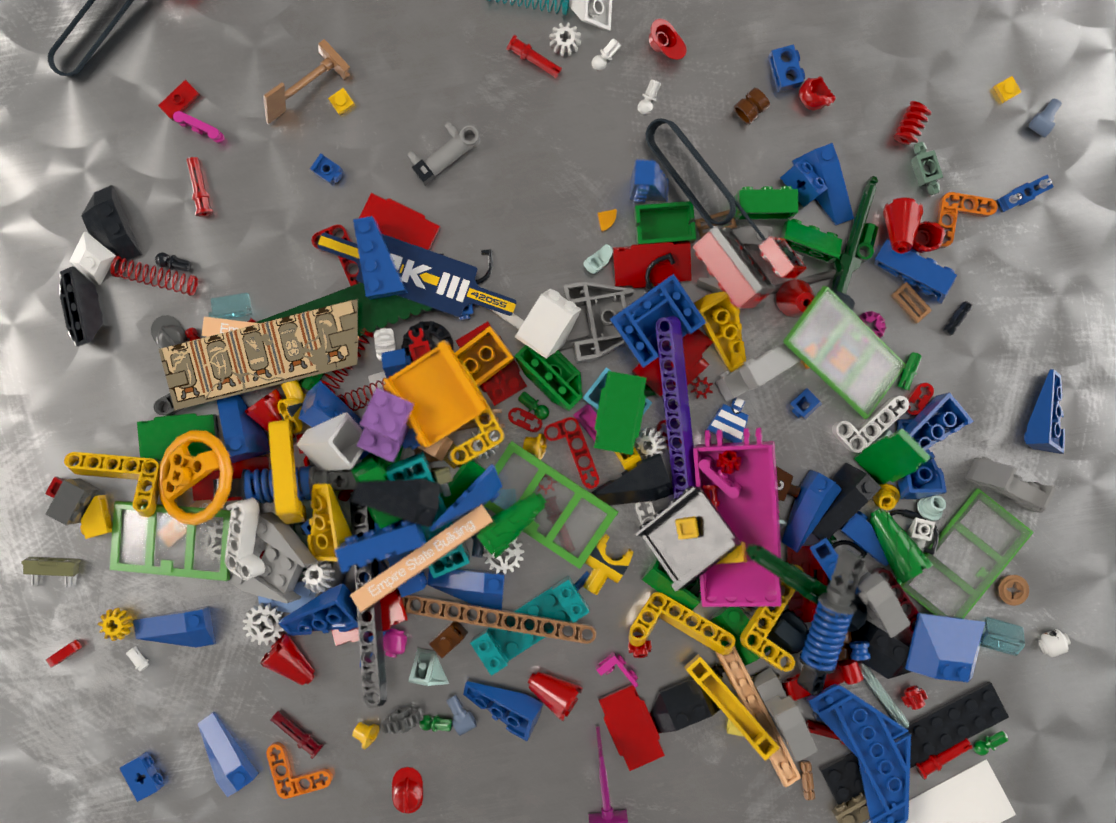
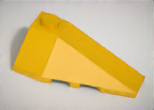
[694,291,746,372]
[307,483,352,562]

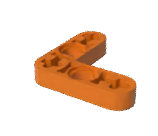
[936,192,997,248]
[266,742,333,799]

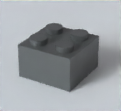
[45,478,99,525]

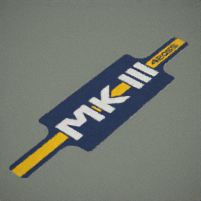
[318,233,517,317]

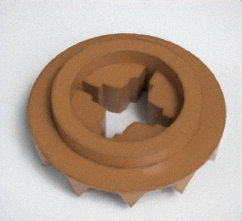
[997,575,1029,606]

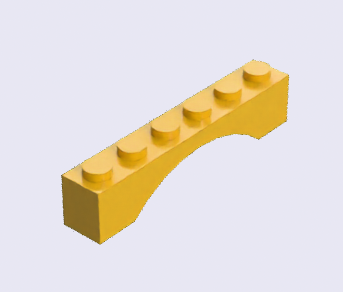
[684,654,780,761]

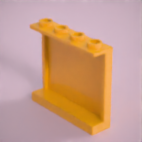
[383,340,489,448]

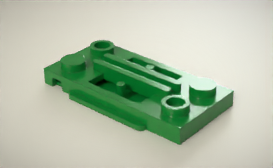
[594,371,646,455]
[137,413,218,461]
[854,428,930,485]

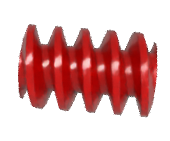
[893,101,932,145]

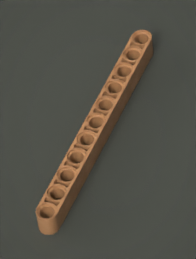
[401,594,597,644]

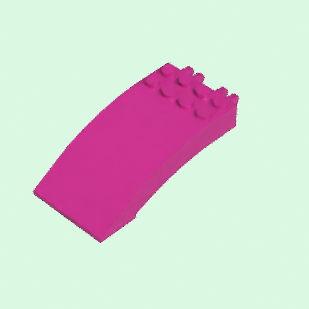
[693,428,782,607]

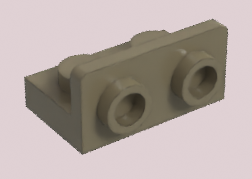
[831,792,870,823]

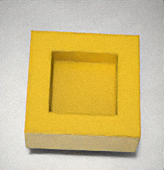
[993,76,1022,103]
[328,88,355,115]
[675,516,699,540]

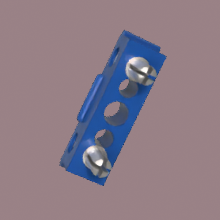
[997,174,1054,212]

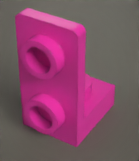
[596,652,638,688]

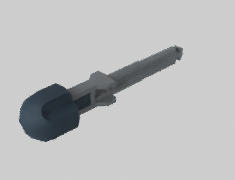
[740,606,809,654]

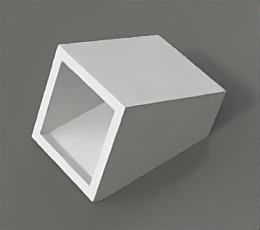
[515,289,581,358]
[297,413,364,471]

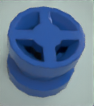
[849,641,871,660]

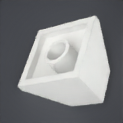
[569,0,612,31]
[70,232,116,285]

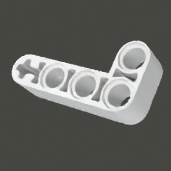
[832,396,909,453]
[225,498,265,580]

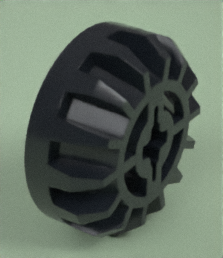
[401,321,454,363]

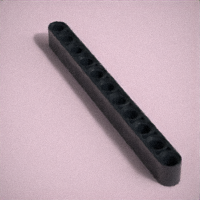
[350,493,387,707]

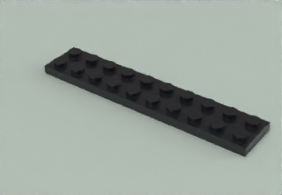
[819,682,1009,805]

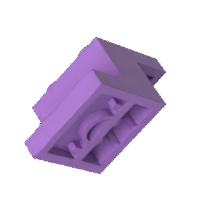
[356,388,414,463]

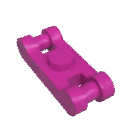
[173,111,224,144]
[699,456,742,498]

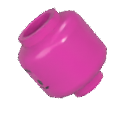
[383,628,408,658]

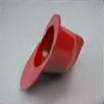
[649,18,687,60]
[392,767,423,814]

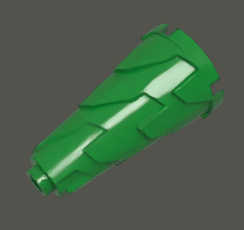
[477,492,547,558]
[870,508,933,585]

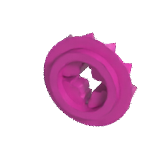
[859,311,887,342]

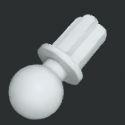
[592,39,621,71]
[638,79,661,115]

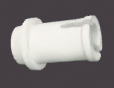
[126,646,150,672]

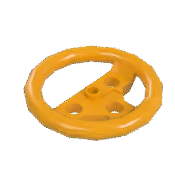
[158,430,233,526]

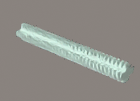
[858,662,909,728]

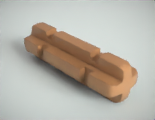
[800,761,815,800]

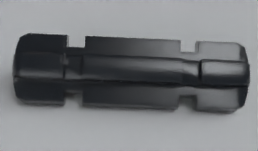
[943,301,973,336]

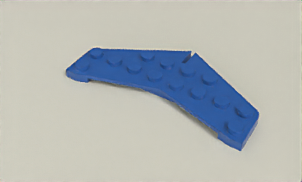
[806,684,911,823]

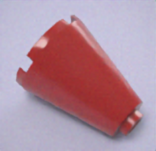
[883,197,923,254]
[776,279,815,317]
[245,388,295,438]
[260,634,315,685]
[528,672,583,721]

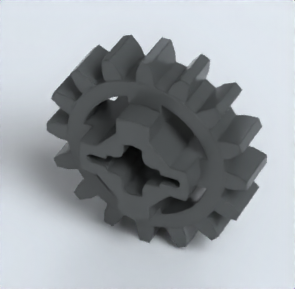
[380,707,423,734]

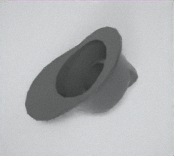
[151,315,190,349]

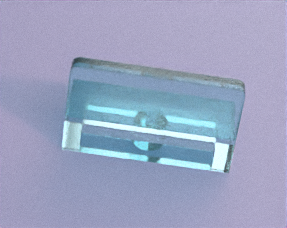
[208,293,252,319]
[980,617,1025,656]

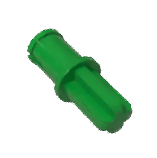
[897,352,922,391]

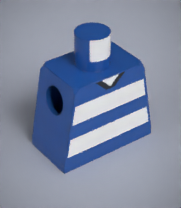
[705,397,749,443]

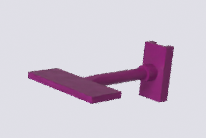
[588,726,628,823]

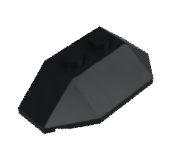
[81,185,142,262]
[59,267,103,347]
[851,620,912,679]
[650,678,721,734]

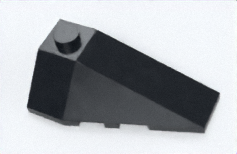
[591,453,674,505]
[812,462,881,541]
[351,478,440,527]

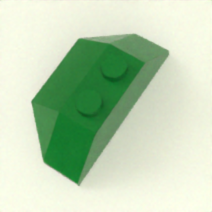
[514,345,583,411]

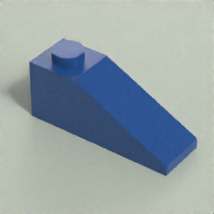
[839,511,889,567]

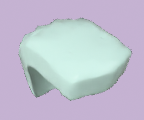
[583,244,613,274]

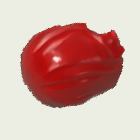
[799,76,836,111]
[912,221,946,253]

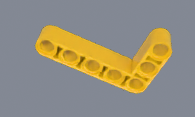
[451,359,505,465]
[269,419,307,524]
[64,452,160,518]
[740,565,804,672]
[629,592,735,655]

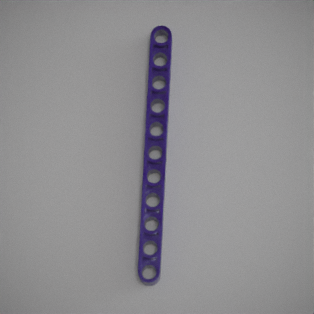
[656,316,696,499]

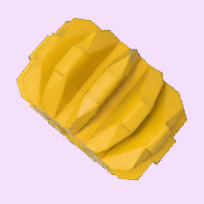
[97,608,133,641]

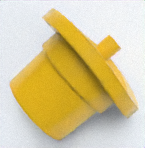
[523,433,547,460]
[873,483,900,510]
[352,722,380,750]

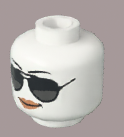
[1038,629,1071,657]

